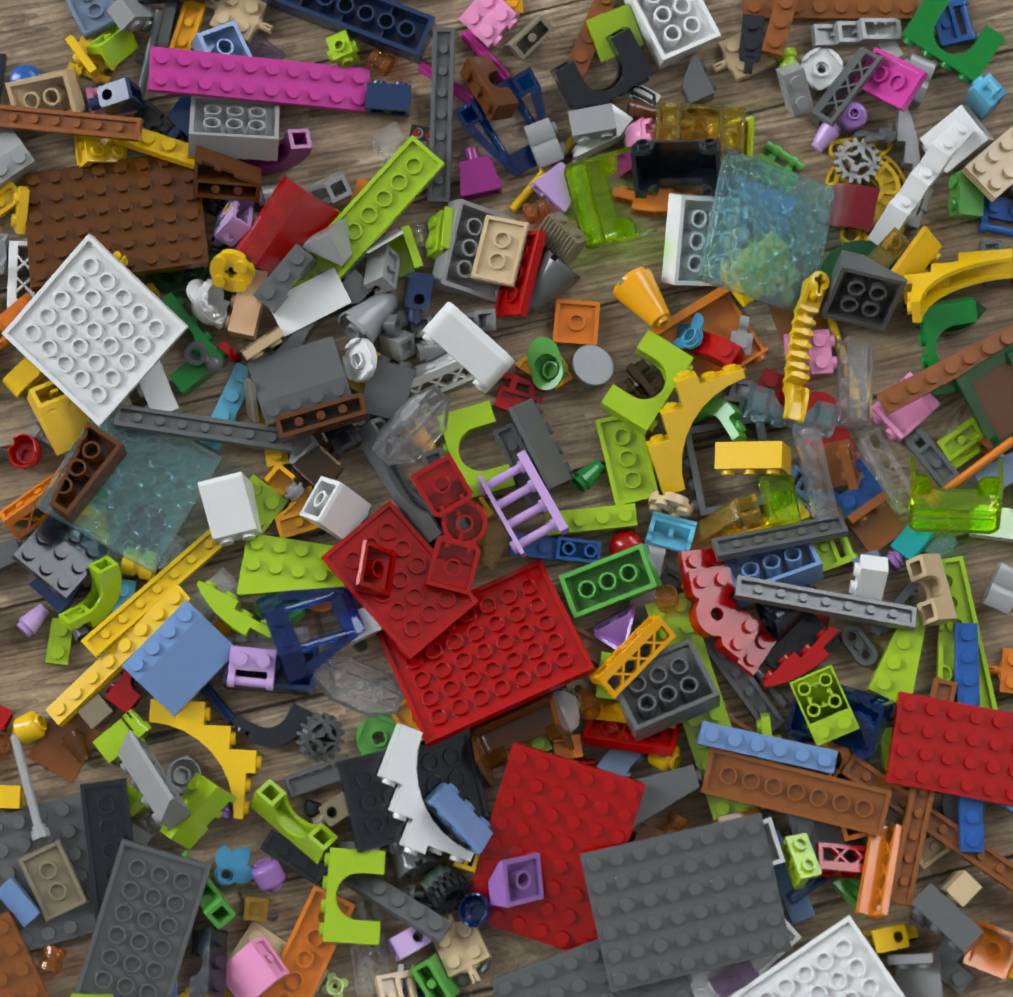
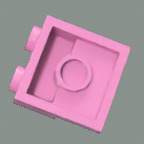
[459,0,520,49]
[783,329,837,378]

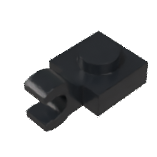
[133,100,171,136]

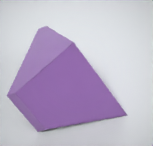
[593,604,636,650]

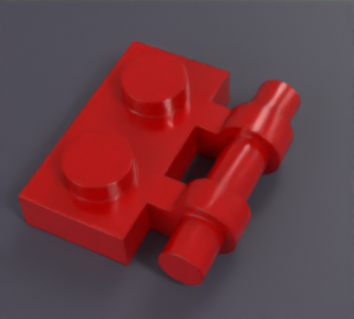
[493,372,546,412]

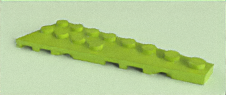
[236,535,346,598]
[936,556,998,710]

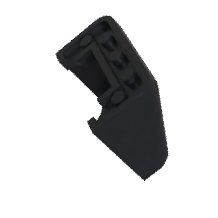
[630,138,727,198]

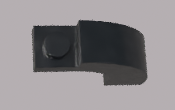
[232,703,314,748]

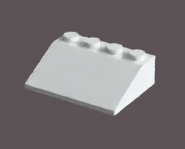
[623,0,721,70]
[661,193,740,286]

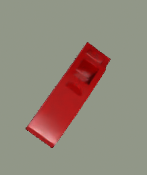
[761,626,839,689]

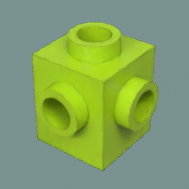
[326,30,360,68]

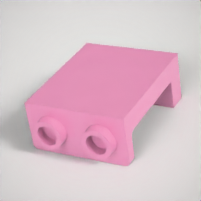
[868,372,941,443]
[226,935,290,997]

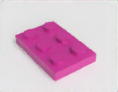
[852,47,928,112]

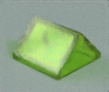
[758,476,801,526]

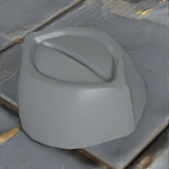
[167,755,201,793]

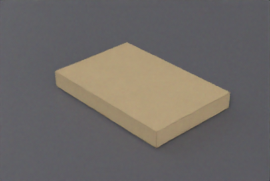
[470,214,530,288]

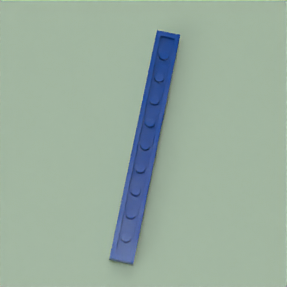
[953,623,984,853]

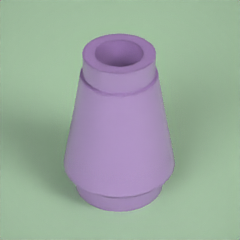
[811,122,842,153]
[16,604,50,637]

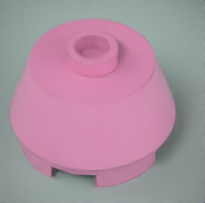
[624,117,660,153]

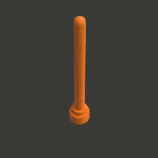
[922,437,1013,510]

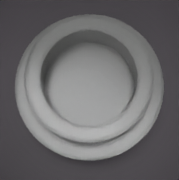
[284,481,305,502]

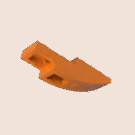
[611,186,697,217]

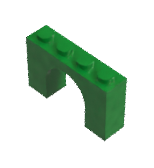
[900,0,1005,84]
[161,292,227,397]
[917,296,978,396]

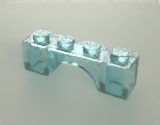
[743,384,840,438]

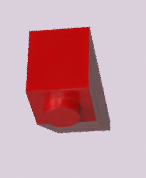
[685,330,746,369]

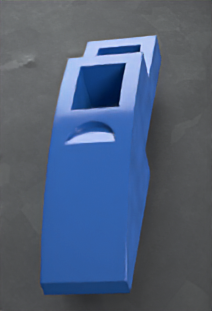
[508,532,601,564]

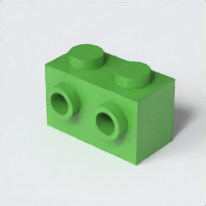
[948,170,984,220]
[410,951,460,997]

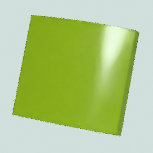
[586,4,644,62]

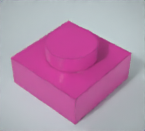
[607,147,632,179]

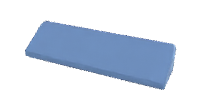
[773,830,815,924]

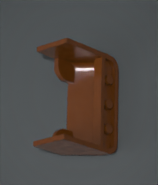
[470,691,574,786]

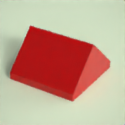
[355,540,397,596]

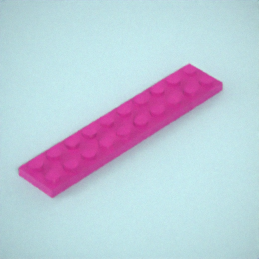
[148,46,370,113]

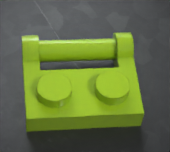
[812,536,858,572]

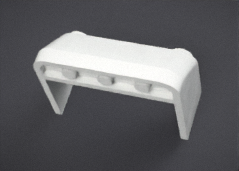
[419,302,515,394]

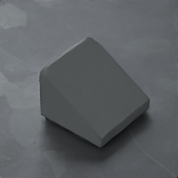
[660,561,683,595]

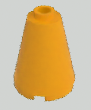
[613,267,670,328]

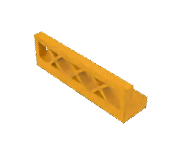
[588,615,676,698]

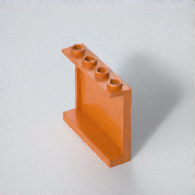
[650,283,769,378]

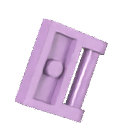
[227,645,277,691]

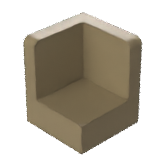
[78,694,116,730]

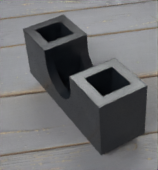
[189,926,228,997]

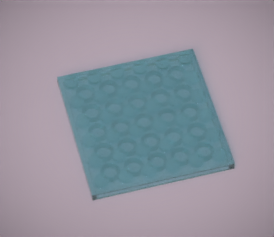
[697,149,837,311]
[35,402,223,573]

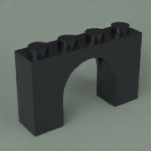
[550,26,654,111]

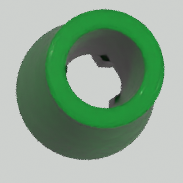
[572,459,605,492]

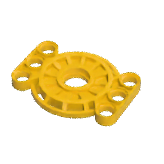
[824,136,906,244]

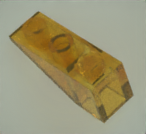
[696,493,765,544]

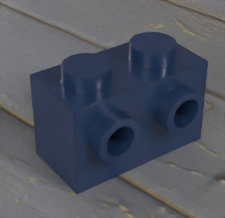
[365,80,412,117]

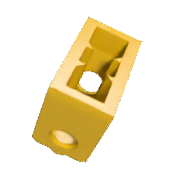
[861,924,918,954]

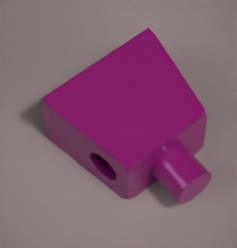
[459,147,502,201]

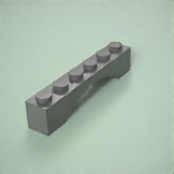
[266,270,375,357]
[357,417,444,545]

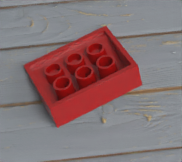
[235,175,340,274]

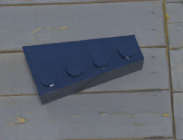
[223,646,320,696]

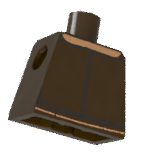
[291,445,344,489]

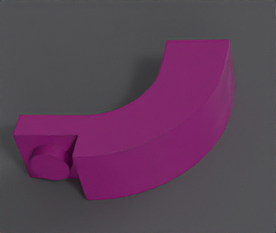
[237,128,313,175]

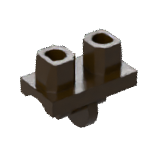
[624,359,664,399]

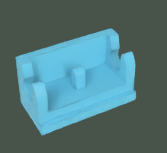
[645,511,697,552]

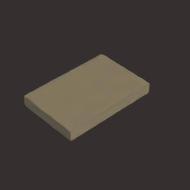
[17,839,89,922]

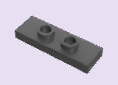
[283,754,349,799]

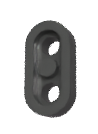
[840,625,878,667]

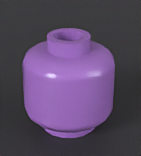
[837,102,867,133]
[252,857,286,893]

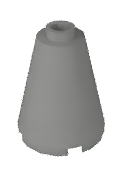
[337,291,398,343]

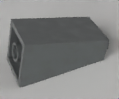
[634,765,702,827]

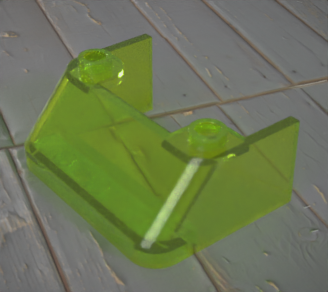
[564,146,657,249]
[908,456,1004,534]

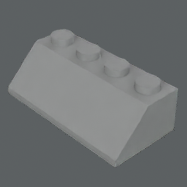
[118,730,191,830]

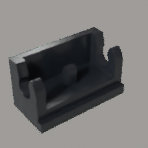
[324,424,362,458]

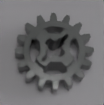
[296,712,345,762]

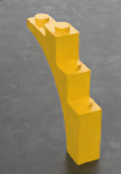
[901,248,1013,323]
[645,364,746,495]
[149,699,262,820]

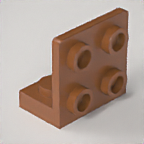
[805,439,861,491]
[844,490,905,552]

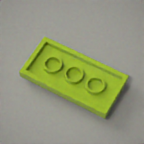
[595,416,659,505]

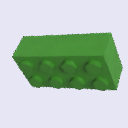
[559,543,663,619]

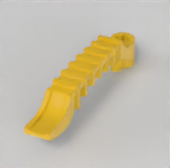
[782,271,830,424]

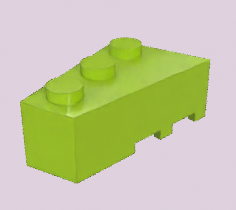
[160,772,237,850]

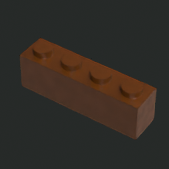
[274,392,370,444]

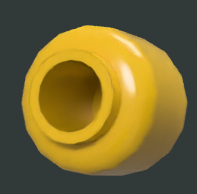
[11,711,47,744]
[648,745,682,772]

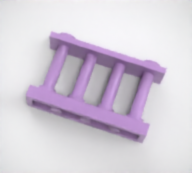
[476,450,570,557]

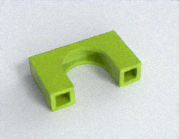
[600,329,694,436]
[435,400,515,501]
[319,847,386,945]

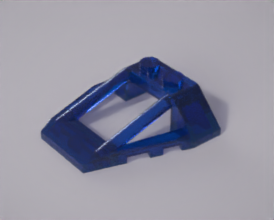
[454,67,546,177]
[256,588,366,683]

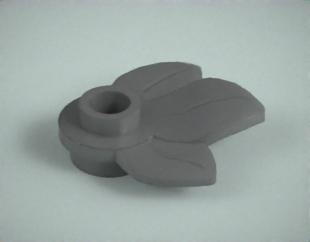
[853,126,897,143]

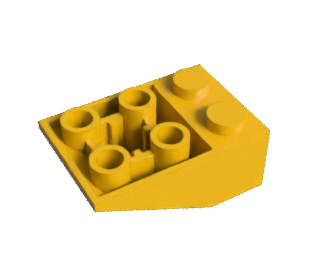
[27,380,92,456]

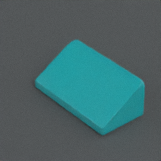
[891,513,940,560]

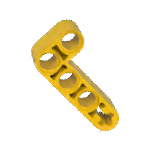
[2,357,45,399]

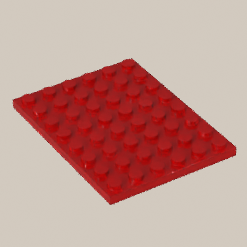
[376,559,595,748]
[462,741,646,950]

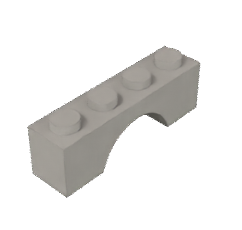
[305,171,353,204]

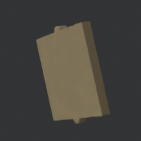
[242,377,259,423]

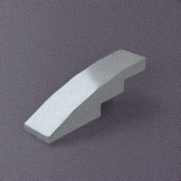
[810,18,903,48]
[894,107,920,175]

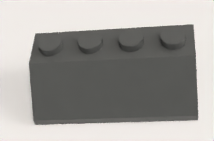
[508,398,573,491]

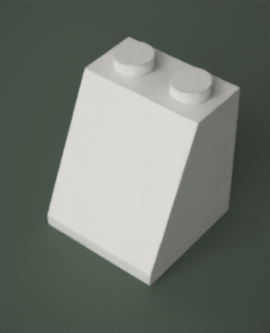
[920,105,995,173]
[198,472,262,546]
[299,476,371,541]

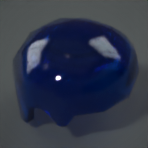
[458,892,493,928]

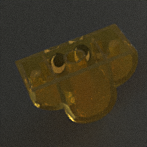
[654,102,746,157]

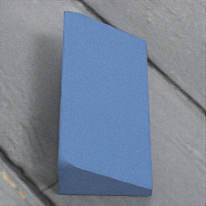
[0,877,42,928]

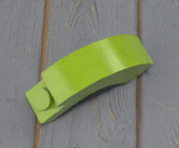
[58,555,122,631]

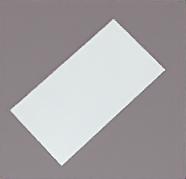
[273,268,352,337]

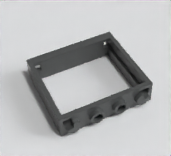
[683,414,780,519]

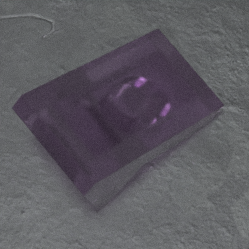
[708,960,759,997]

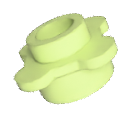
[322,973,349,997]

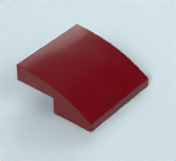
[826,183,879,233]

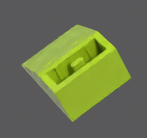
[789,664,859,746]

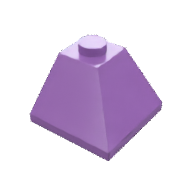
[488,852,544,908]

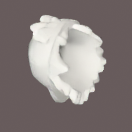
[186,278,230,330]

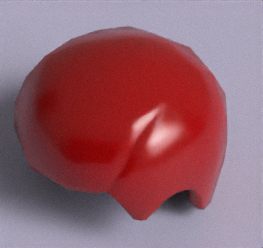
[8,433,42,470]
[609,530,644,555]

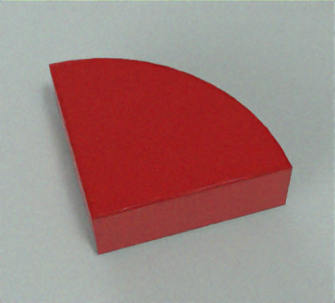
[218,340,241,364]

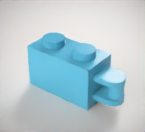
[965,73,1007,119]

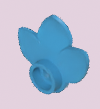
[671,312,705,350]
[214,845,254,886]

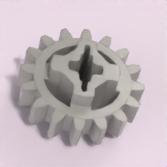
[832,137,881,185]

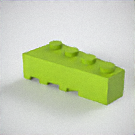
[865,612,926,706]

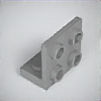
[887,952,943,997]

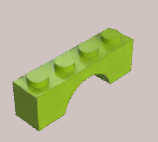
[545,503,638,537]
[250,779,338,864]

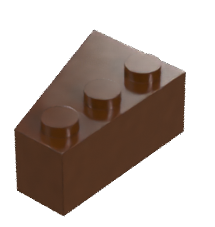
[193,145,262,202]

